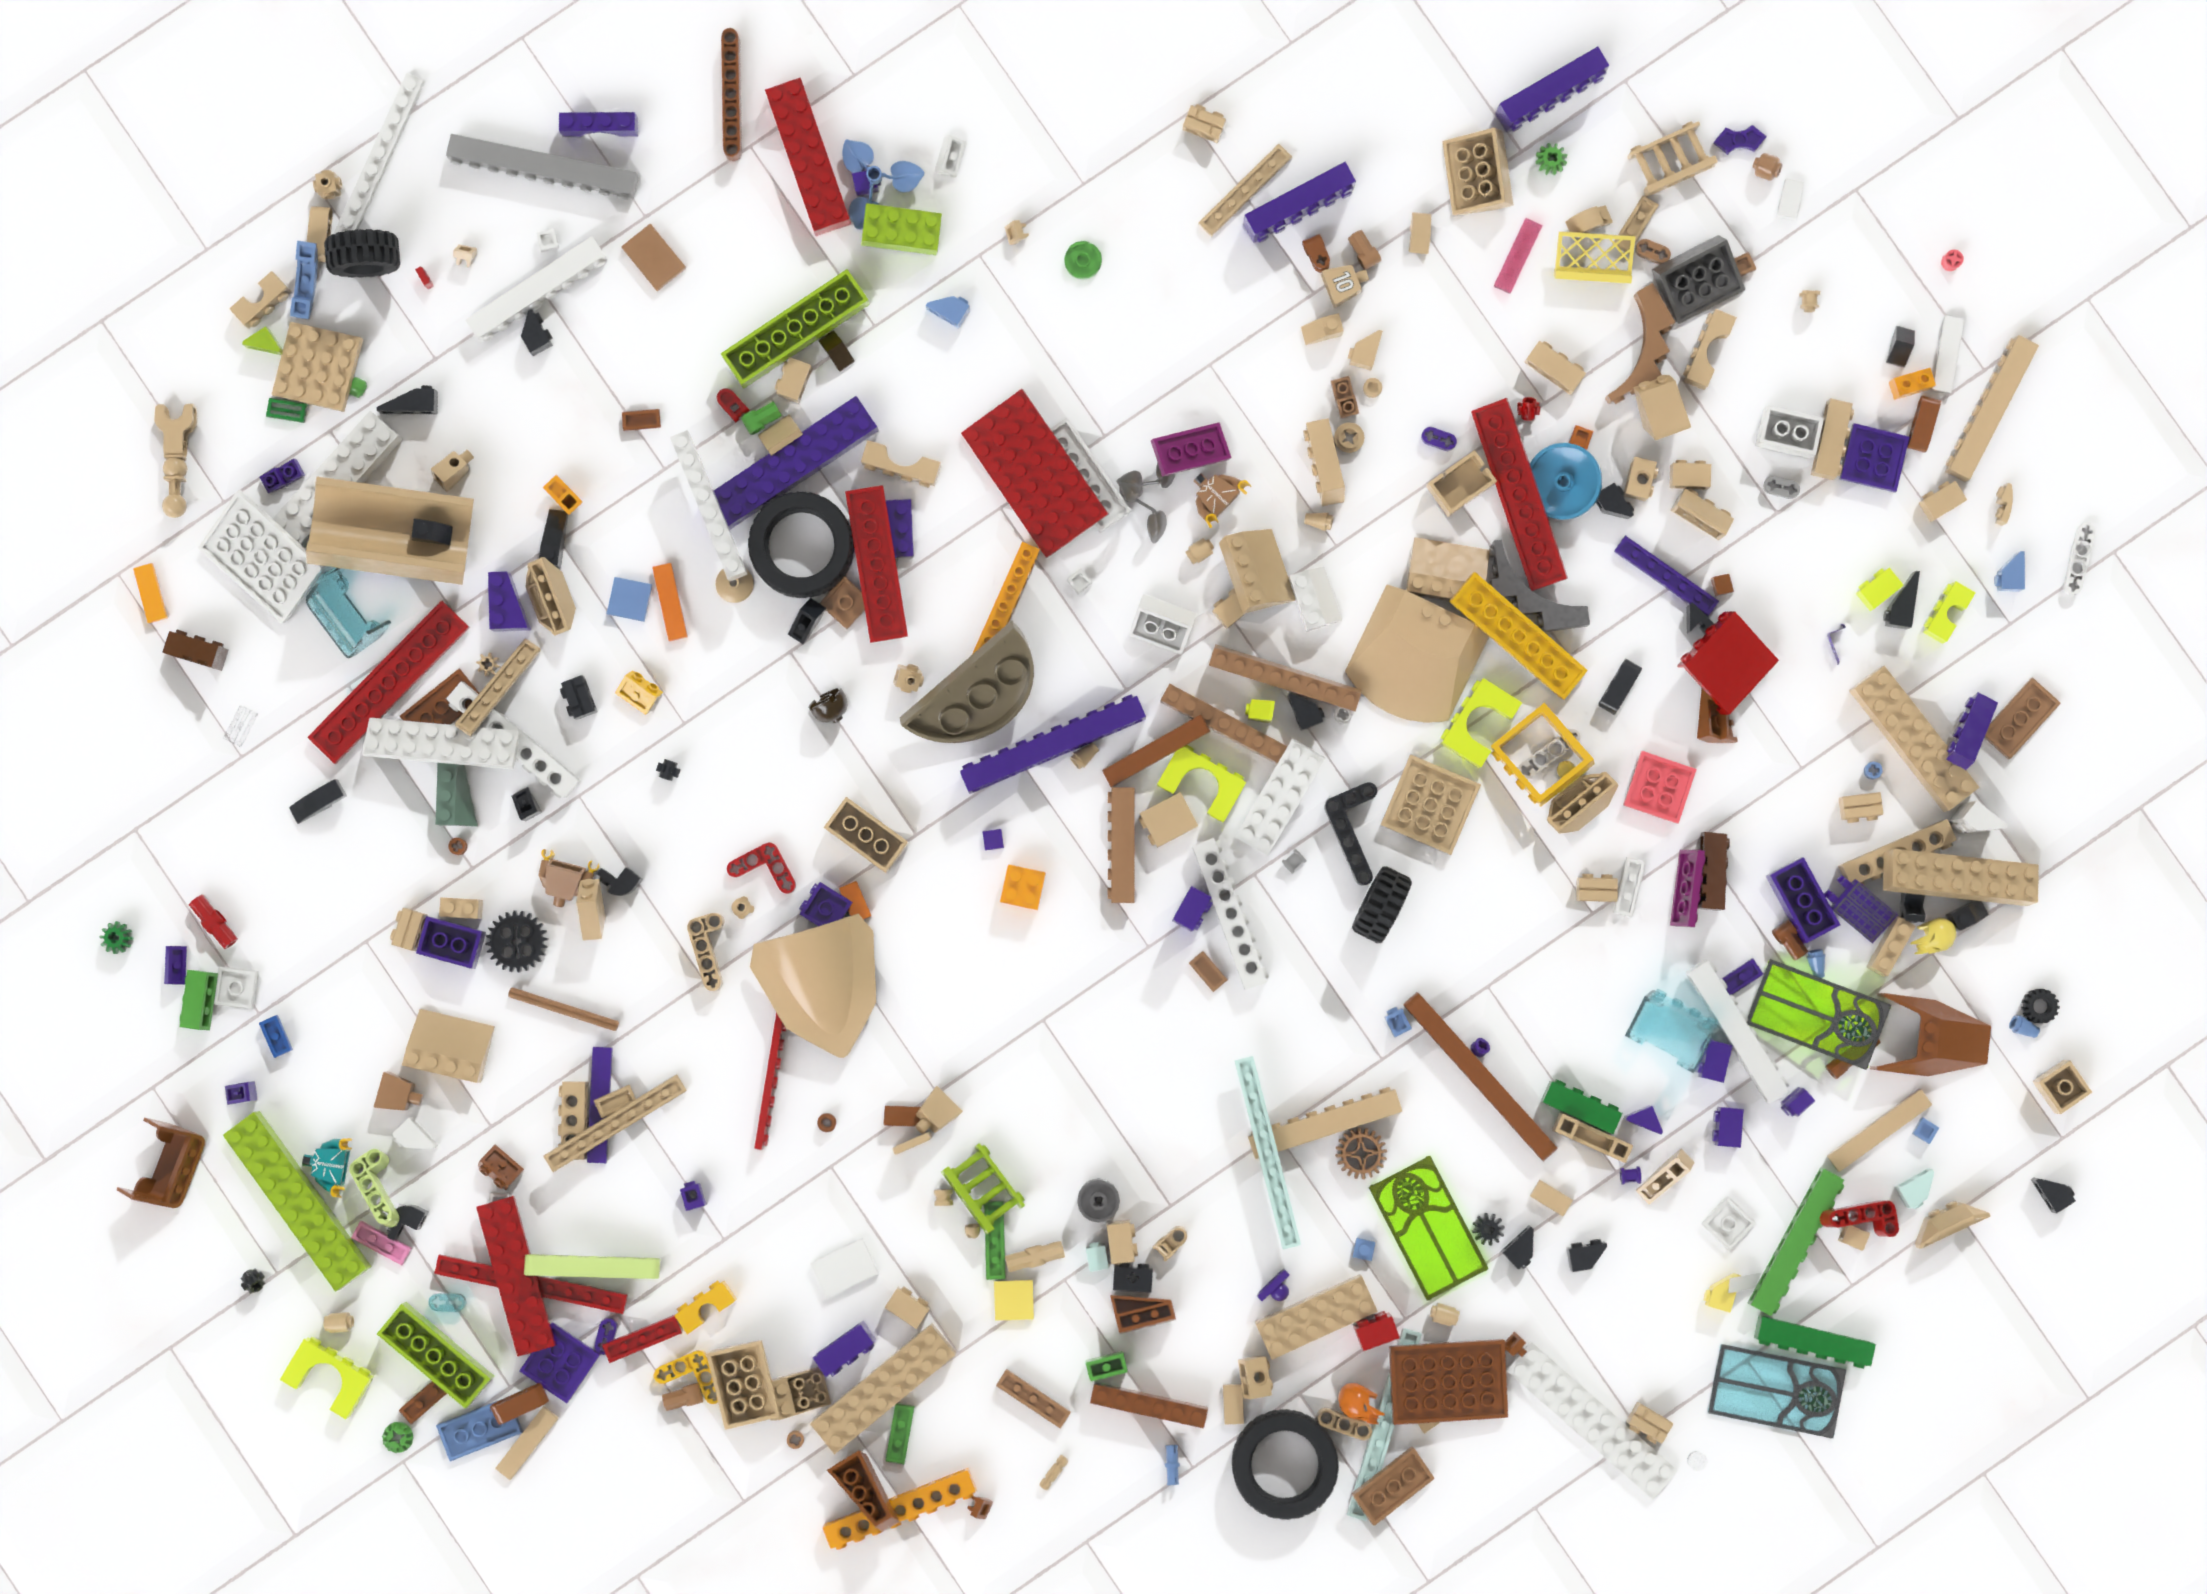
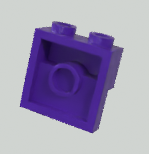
[799,882,853,926]

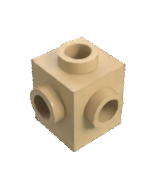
[313,170,342,199]
[893,664,924,693]

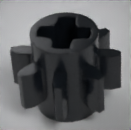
[656,759,681,781]
[240,1268,265,1294]

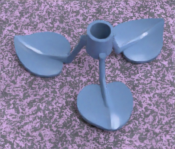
[842,139,925,230]

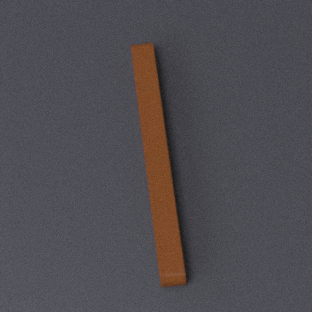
[1403,992,1558,1162]

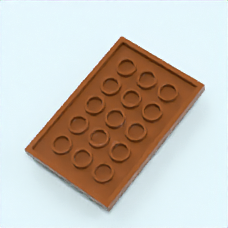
[1389,1339,1508,1425]

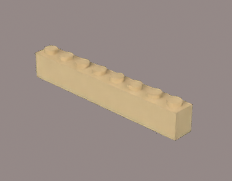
[1945,335,2039,482]
[1247,1087,1403,1159]

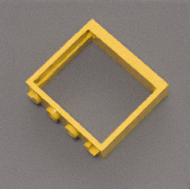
[1491,702,1595,807]

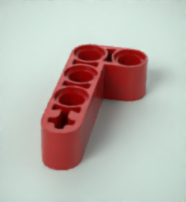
[1820,1200,1899,1237]

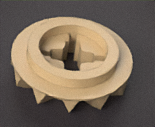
[1334,422,1365,453]

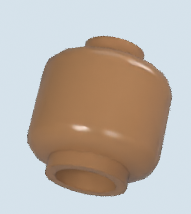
[1752,153,1783,181]

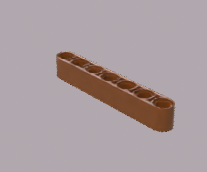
[721,28,742,162]

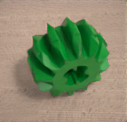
[99,921,134,954]

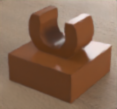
[1505,1331,1527,1357]
[967,1496,993,1520]

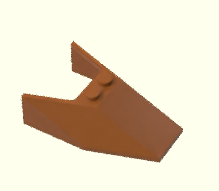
[1870,993,1991,1076]

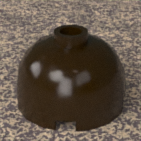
[808,688,848,723]

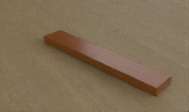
[1102,715,1211,787]

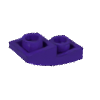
[259,458,305,494]

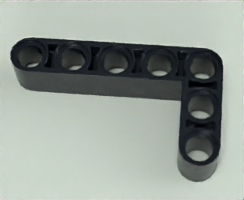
[1324,782,1378,886]

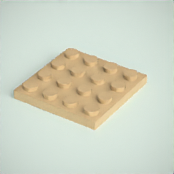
[271,322,363,412]
[1380,754,1481,855]

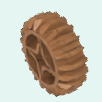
[1335,1127,1387,1180]

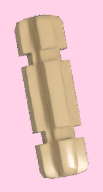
[1039,1455,1068,1490]

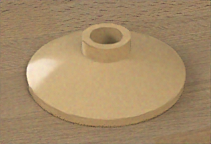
[715,569,754,603]

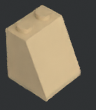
[1633,375,1691,441]

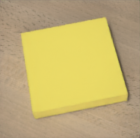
[994,1280,1034,1321]

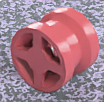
[1941,249,1964,271]

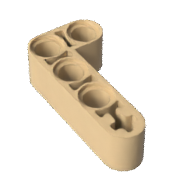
[687,913,725,991]

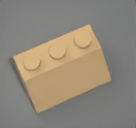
[1670,488,1734,541]

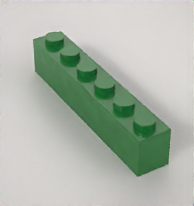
[1754,1315,1876,1369]

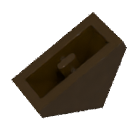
[818,330,855,372]

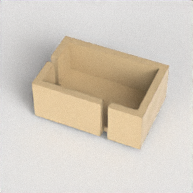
[1426,450,1497,517]

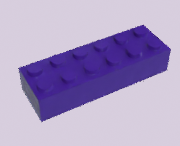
[1495,46,1610,132]
[1243,161,1356,243]

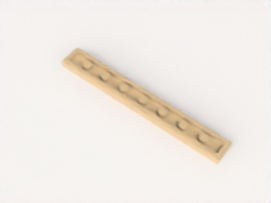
[543,1074,687,1172]

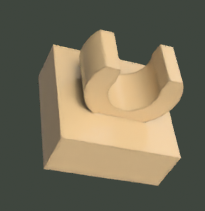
[1004,220,1029,245]
[453,244,477,268]

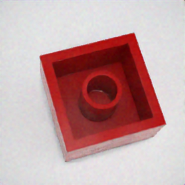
[1353,1311,1400,1351]

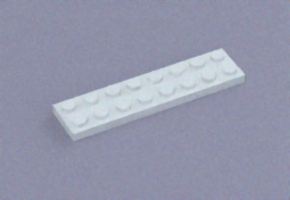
[362,718,521,769]

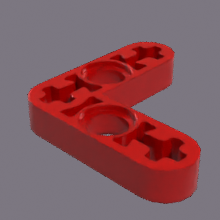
[726,842,796,894]

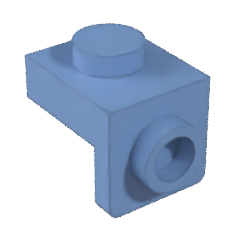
[1384,1007,1412,1038]

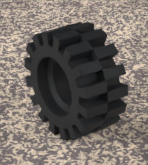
[2021,989,2060,1024]

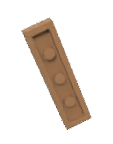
[996,1369,1071,1429]

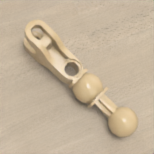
[154,403,197,518]

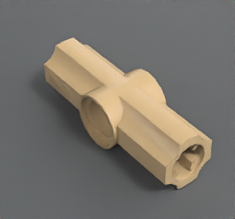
[1005,1241,1065,1272]

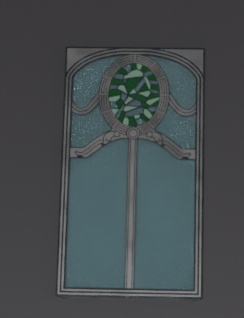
[1708,1344,1846,1439]

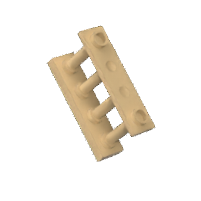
[1627,121,1718,197]

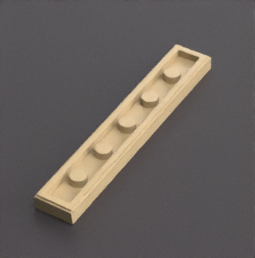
[1198,144,1292,237]
[455,638,541,737]
[1827,1089,1932,1172]

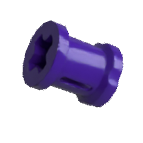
[1620,1166,1642,1185]

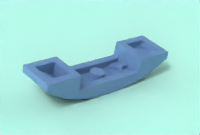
[290,240,318,319]

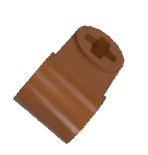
[1302,234,1330,273]

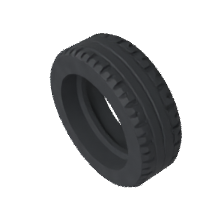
[748,491,854,598]
[1231,1409,1339,1520]

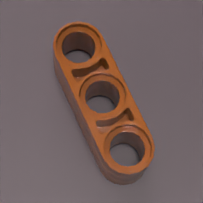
[1907,395,1941,453]
[490,1383,549,1425]

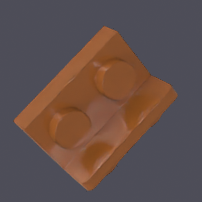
[477,1144,524,1191]

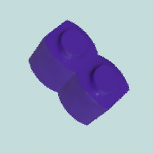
[1780,1087,1816,1117]

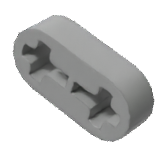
[1763,476,1800,499]

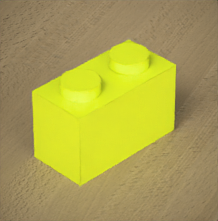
[1856,567,1904,611]

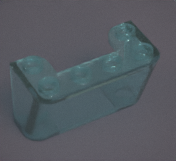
[1625,989,1720,1073]

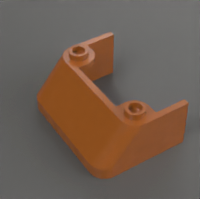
[116,1117,205,1208]

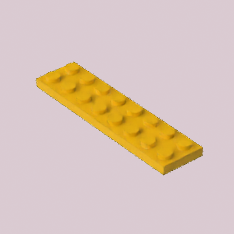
[1449,572,1588,700]

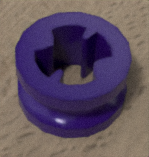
[1470,1038,1490,1058]

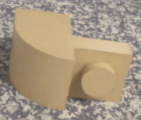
[1565,205,1613,238]

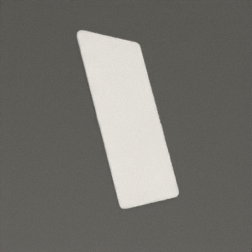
[1728,1273,1761,1293]

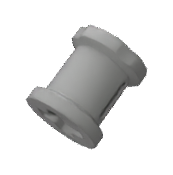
[1281,849,1307,874]

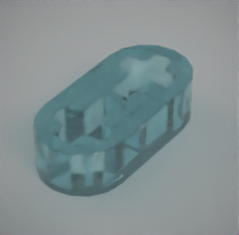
[428,1293,467,1312]

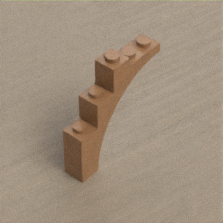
[1605,283,1675,405]

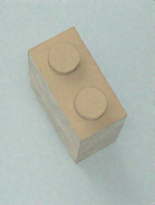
[1138,792,1198,848]
[576,879,606,940]

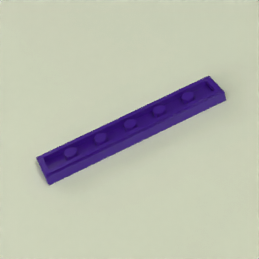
[1613,535,1719,617]
[587,1047,613,1164]

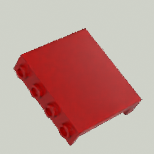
[1677,611,1779,715]

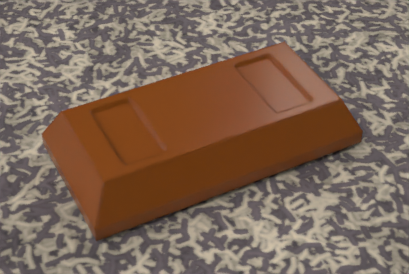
[621,409,661,431]

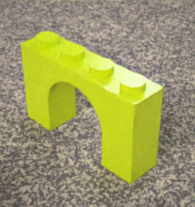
[1440,678,1522,768]
[1157,745,1246,823]
[279,1337,374,1420]

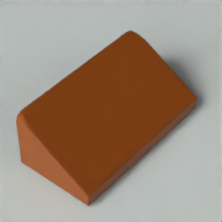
[884,1106,920,1127]

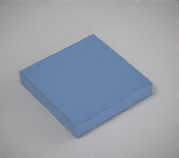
[607,577,653,622]

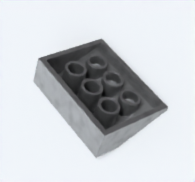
[1651,235,1746,324]

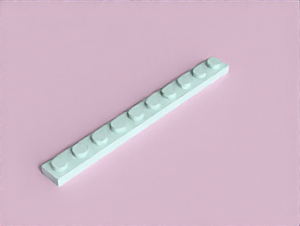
[1234,1056,1301,1250]
[1347,1327,1422,1521]

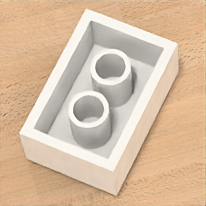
[1755,405,1824,459]

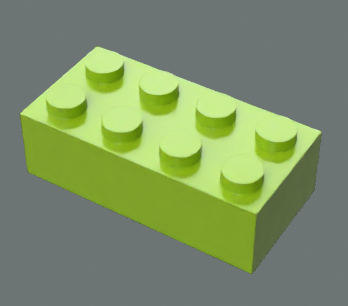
[861,203,942,256]

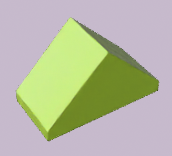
[242,326,283,355]

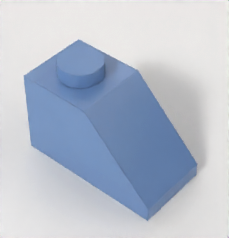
[925,296,970,329]
[1994,551,2025,592]

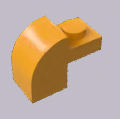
[542,474,583,515]

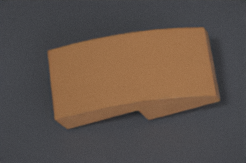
[1330,376,1359,418]

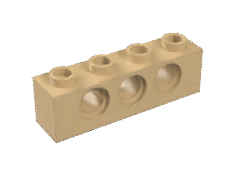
[558,1081,588,1160]

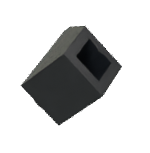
[521,309,553,356]
[1596,482,1634,519]
[1566,1239,1608,1272]

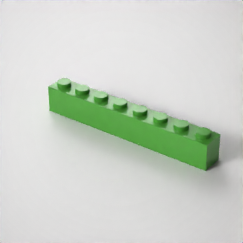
[1747,1168,1844,1316]

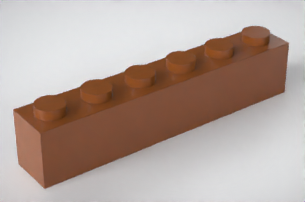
[1090,1381,1208,1429]

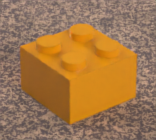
[1000,864,1046,911]

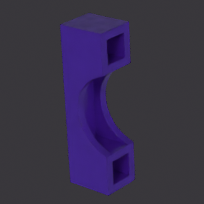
[559,112,638,137]

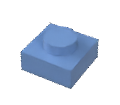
[1911,1117,1940,1144]
[1352,1238,1376,1261]

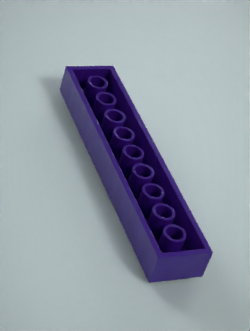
[714,396,879,530]
[959,694,1146,794]

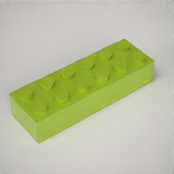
[377,1302,494,1409]

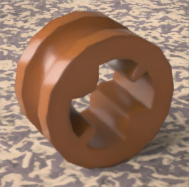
[448,838,467,855]

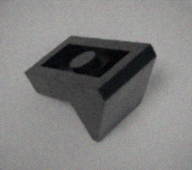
[1686,602,1715,634]

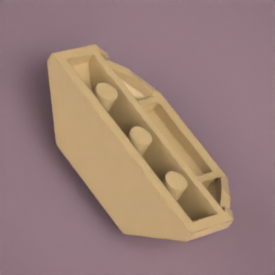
[525,557,576,636]
[1547,772,1619,834]
[1915,1201,1991,1249]

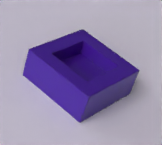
[982,829,1004,851]

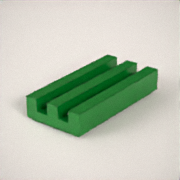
[266,398,308,423]

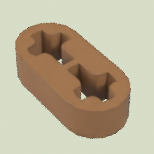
[1635,239,1671,265]

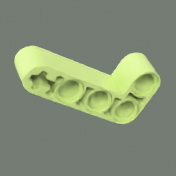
[349,1149,399,1228]

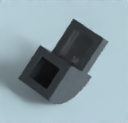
[597,867,643,896]
[1900,893,1926,923]
[387,1204,429,1241]

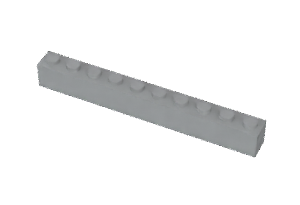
[446,134,639,200]

